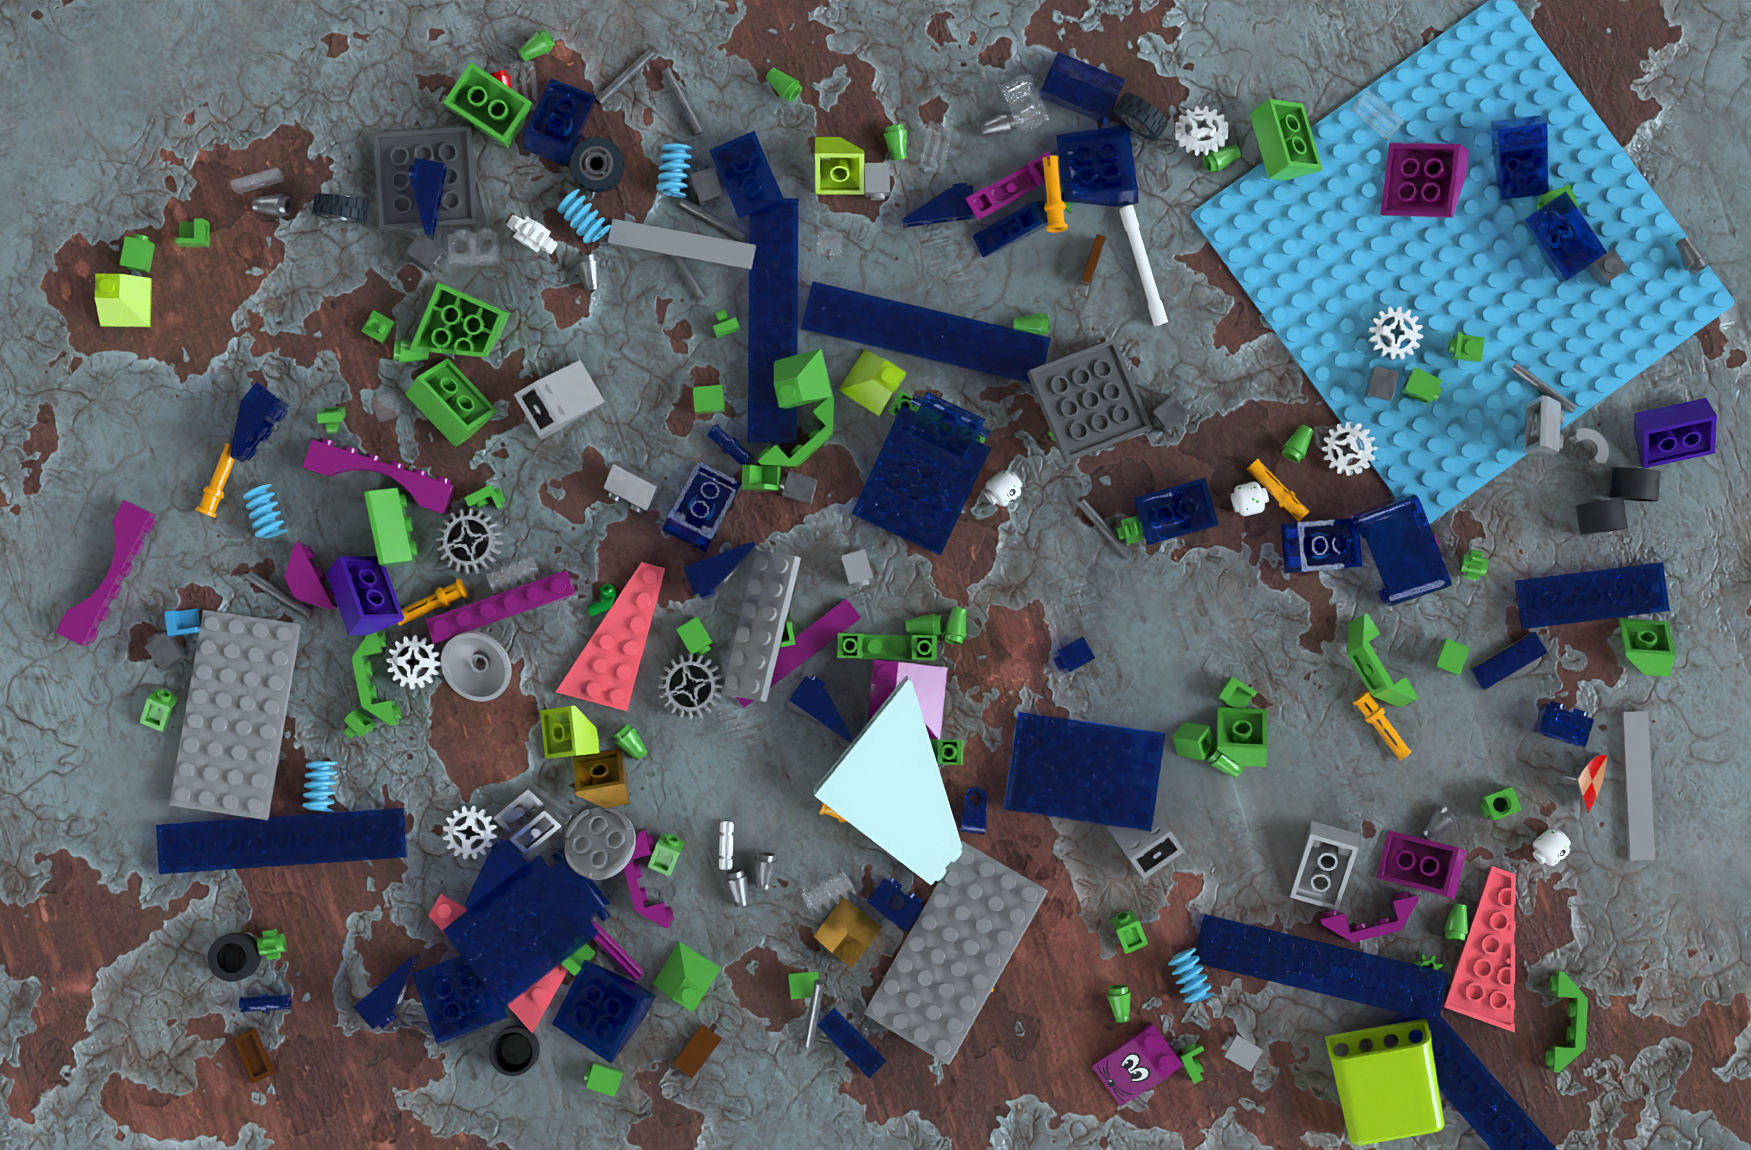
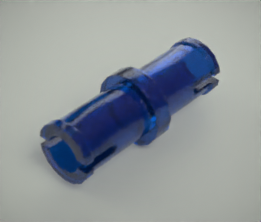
[707,424,754,466]
[239,993,292,1013]

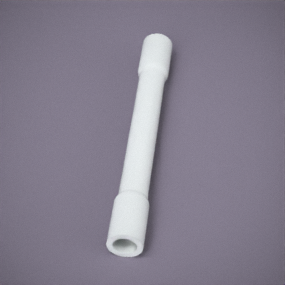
[1119,205,1168,326]

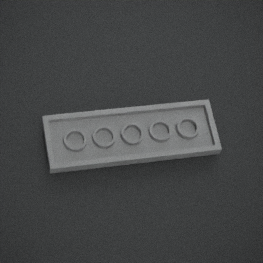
[722,550,801,702]

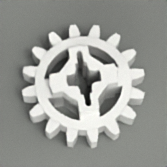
[1175,106,1228,156]
[506,215,558,254]
[1368,307,1423,361]
[1322,422,1377,476]
[386,635,441,689]
[443,806,497,859]

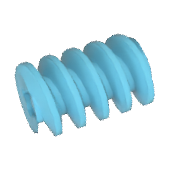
[656,143,693,198]
[557,189,611,243]
[243,484,287,539]
[302,760,337,812]
[1168,948,1214,1003]

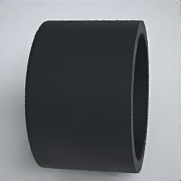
[1610,467,1661,502]
[1576,498,1628,535]
[208,932,261,982]
[489,1026,540,1076]

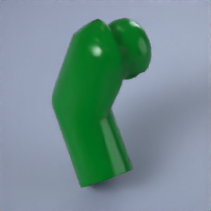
[587,583,616,617]

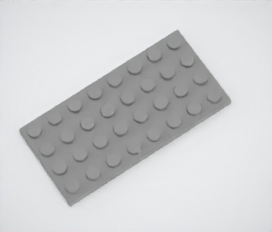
[169,610,301,820]
[864,841,1048,1065]

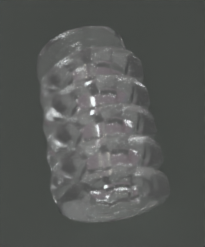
[486,551,541,595]
[801,869,857,917]

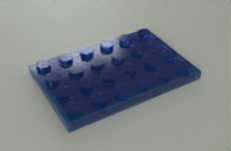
[1003,712,1166,832]

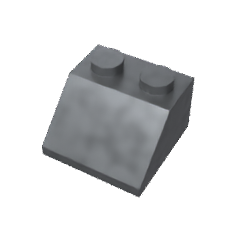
[604,460,662,514]

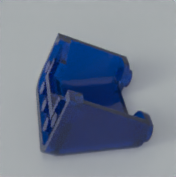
[1352,493,1452,607]

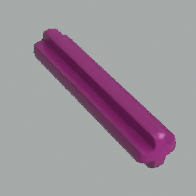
[585,921,644,981]

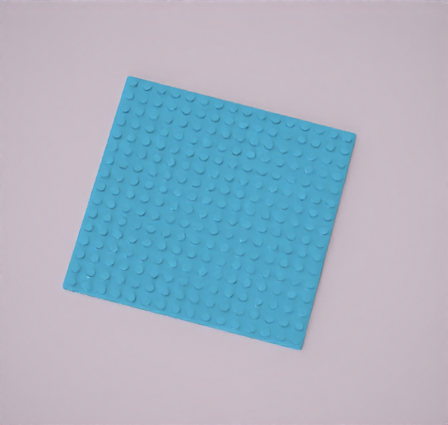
[1191,0,1735,529]

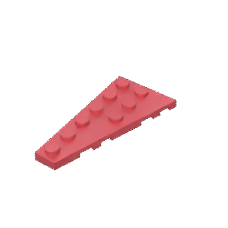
[556,562,666,711]
[1442,866,1516,1032]
[428,894,569,1033]

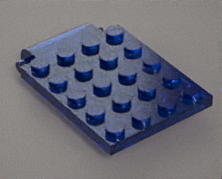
[852,392,992,556]
[442,850,611,1009]

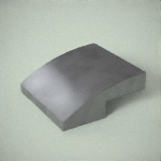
[493,785,562,855]

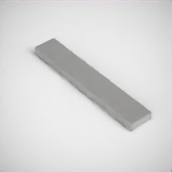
[608,219,756,270]
[1621,711,1655,861]

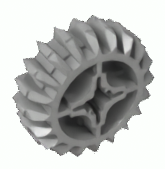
[436,508,503,575]
[657,653,724,720]

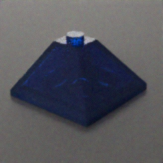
[1056,125,1139,207]
[412,947,508,1047]
[552,960,656,1063]

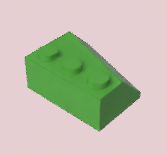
[409,282,510,357]

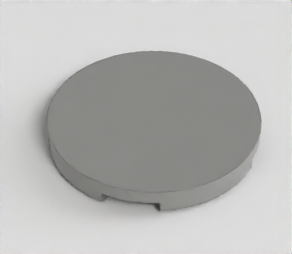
[564,807,636,880]

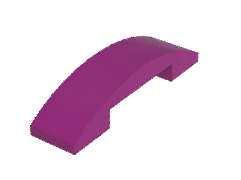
[965,152,1061,220]

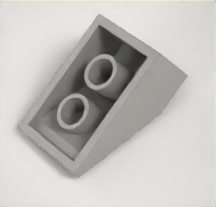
[1524,396,1564,455]
[1290,821,1360,910]

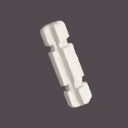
[719,821,734,870]

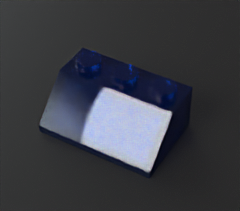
[1039,52,1125,125]

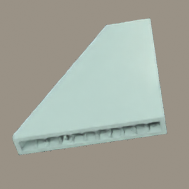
[813,675,962,885]

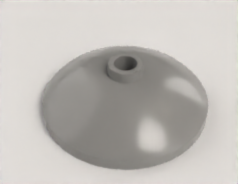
[441,631,512,701]

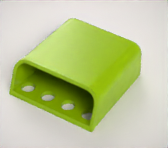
[1325,1018,1444,1146]

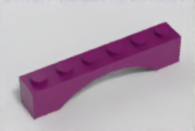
[302,437,455,515]
[56,500,156,646]
[425,570,577,644]

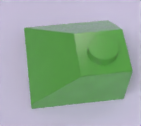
[774,349,833,409]
[1618,618,1676,677]
[1217,707,1268,767]
[653,941,721,1012]

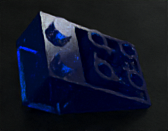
[1491,115,1549,200]
[230,381,289,463]

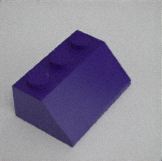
[1634,398,1717,468]
[326,556,404,635]

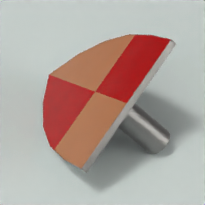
[1561,754,1608,813]

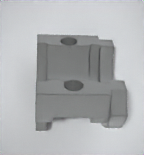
[1568,428,1609,467]

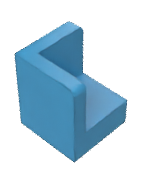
[164,609,201,637]

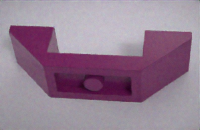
[624,830,674,928]
[1318,891,1419,943]

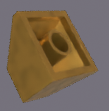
[573,749,630,808]
[813,897,882,968]

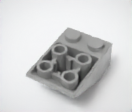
[514,360,605,439]
[1099,789,1185,880]

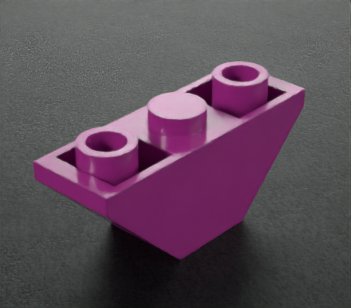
[284,542,337,610]

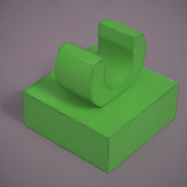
[713,309,740,338]
[361,310,396,344]
[317,406,346,434]
[343,708,377,739]

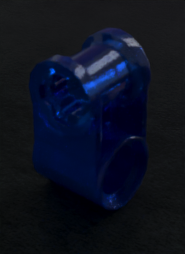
[960,786,987,835]

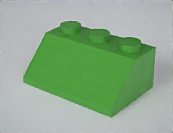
[443,62,532,148]
[1249,99,1323,181]
[405,358,497,447]
[364,488,418,568]

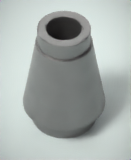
[980,110,1018,137]
[253,193,291,218]
[1676,236,1708,275]
[575,254,599,291]
[1422,805,1458,841]
[753,852,778,889]
[723,869,749,907]

